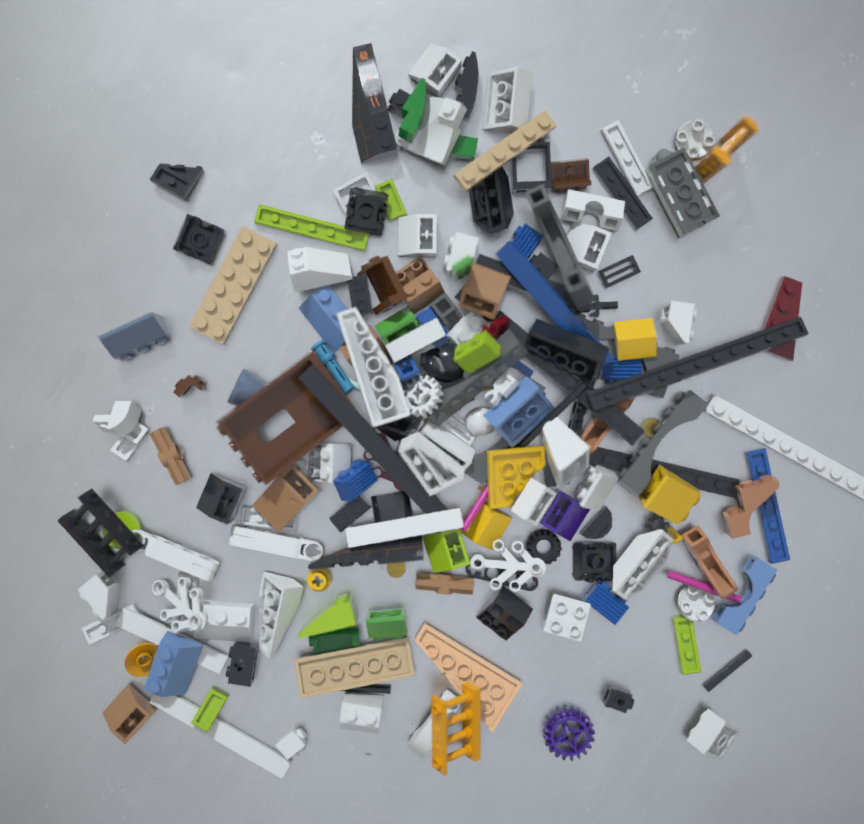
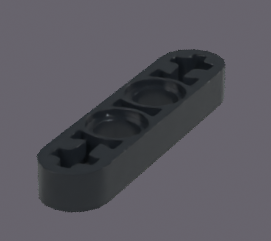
[465,560,538,591]

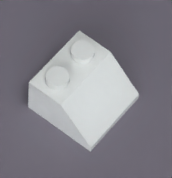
[687,709,741,761]

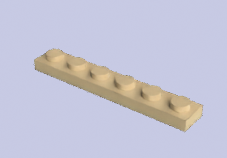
[453,110,557,192]

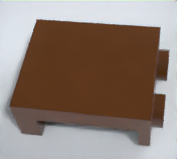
[357,256,408,316]

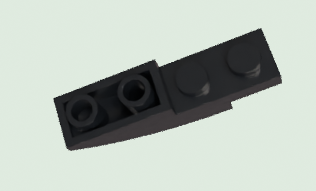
[455,51,478,118]

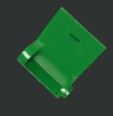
[309,627,360,655]

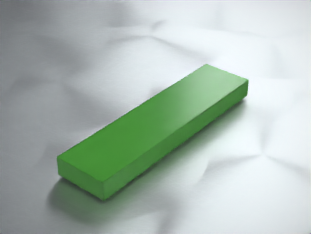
[451,255,473,281]

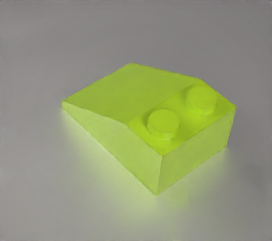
[298,594,358,639]

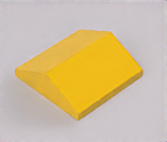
[613,318,657,361]
[461,503,512,550]

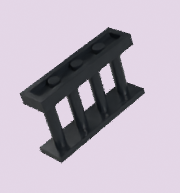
[58,488,144,578]

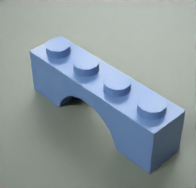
[712,555,777,635]

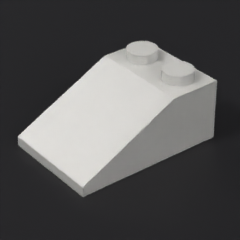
[287,247,353,293]

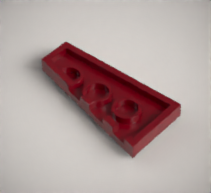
[762,276,803,361]

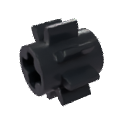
[645,513,670,533]

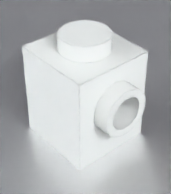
[275,725,307,760]

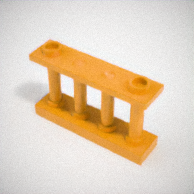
[695,115,760,183]
[431,682,481,776]

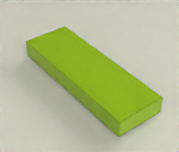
[672,616,702,675]

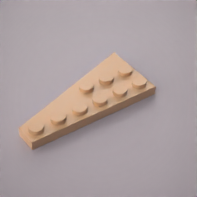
[415,623,522,733]

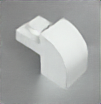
[92,401,142,437]

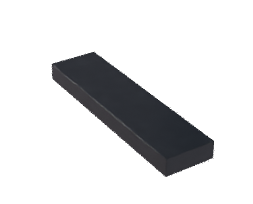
[592,156,653,230]

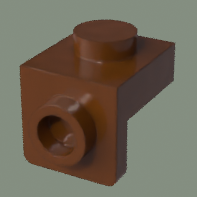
[173,375,206,397]

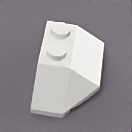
[613,529,674,600]

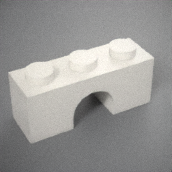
[562,189,625,231]

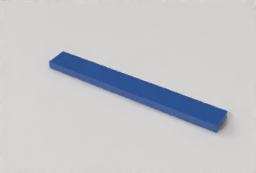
[495,240,613,366]

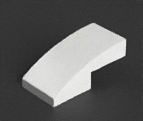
[110,422,149,462]

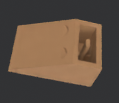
[252,465,320,533]

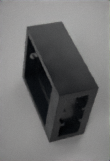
[510,139,552,194]

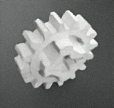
[403,375,443,417]

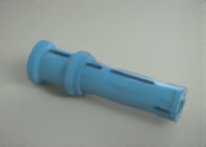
[311,340,355,395]

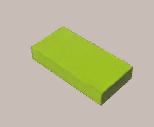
[375,179,407,222]
[191,688,228,733]

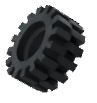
[526,529,562,565]

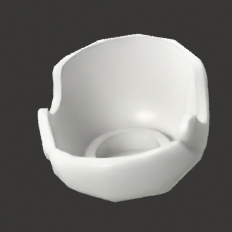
[466,406,494,435]

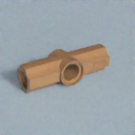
[150,427,192,485]
[415,572,474,595]

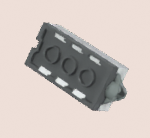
[645,147,720,238]

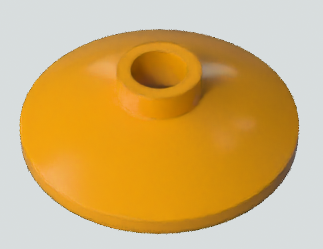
[124,643,158,677]

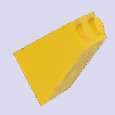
[638,465,701,525]

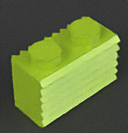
[454,330,501,374]

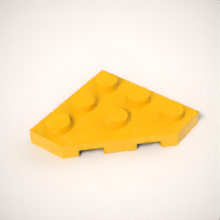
[487,446,545,509]

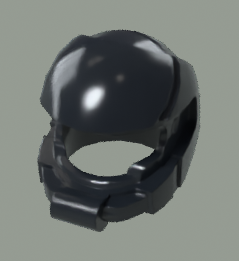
[420,344,465,382]

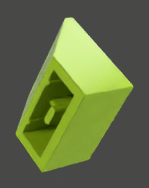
[422,528,470,573]

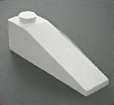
[259,572,303,659]

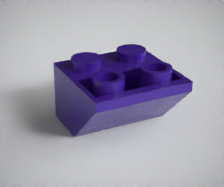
[539,489,590,541]

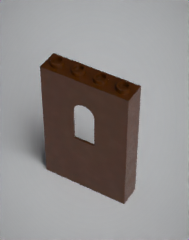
[216,351,355,485]

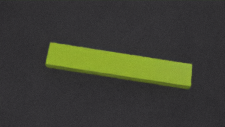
[254,204,370,252]

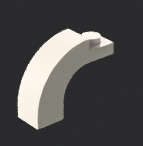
[406,689,460,758]

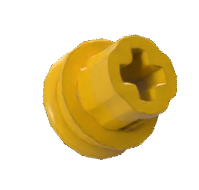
[307,568,332,592]

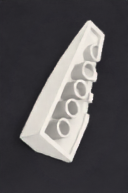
[337,307,410,427]

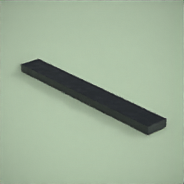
[589,447,740,498]

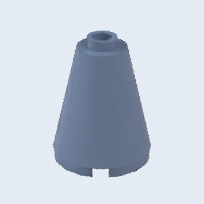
[227,369,279,412]

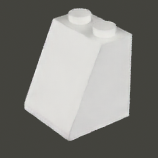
[542,417,590,489]
[339,691,384,734]

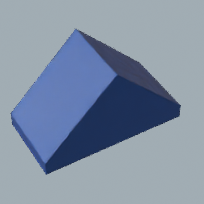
[390,355,420,384]

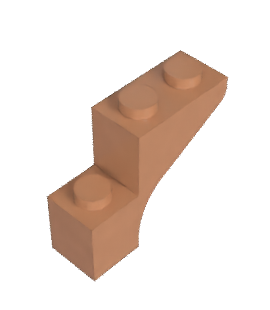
[580,398,635,454]
[722,475,779,539]
[682,525,739,600]

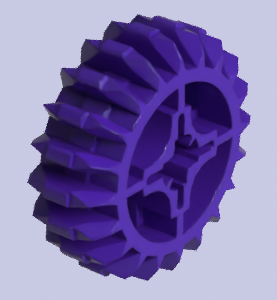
[543,707,595,761]

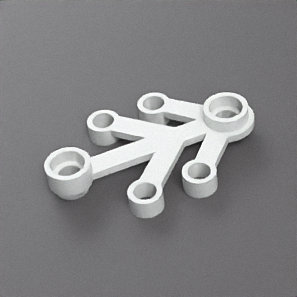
[470,539,546,592]
[152,577,207,632]

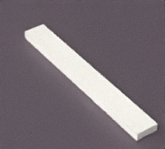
[150,695,292,778]

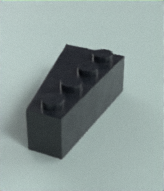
[525,318,610,390]

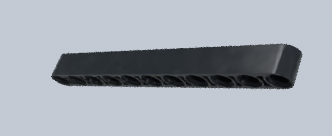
[298,364,449,514]

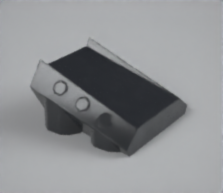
[344,187,389,236]
[173,214,225,264]
[371,491,413,523]
[572,542,616,583]

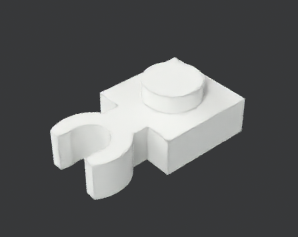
[484,372,519,406]

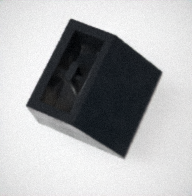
[196,472,246,525]
[476,586,533,641]

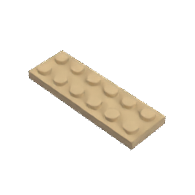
[189,225,277,345]
[294,637,415,699]

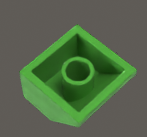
[375,306,430,356]
[365,609,408,641]

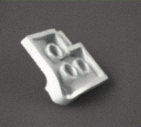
[395,94,467,166]

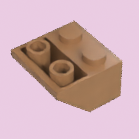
[396,256,445,314]
[458,263,511,320]
[103,684,157,744]

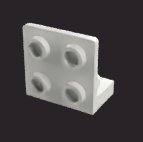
[541,594,591,642]

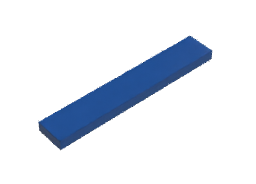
[745,448,790,564]

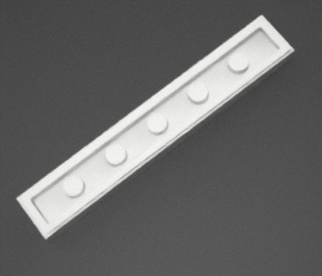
[345,508,464,548]
[115,607,228,674]

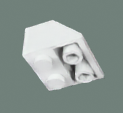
[408,44,462,98]
[398,214,437,257]
[567,222,612,272]
[443,232,479,276]
[660,301,697,346]
[308,443,351,483]
[576,463,618,511]
[511,478,557,527]
[78,572,120,620]

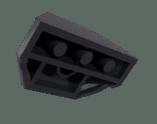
[469,166,514,234]

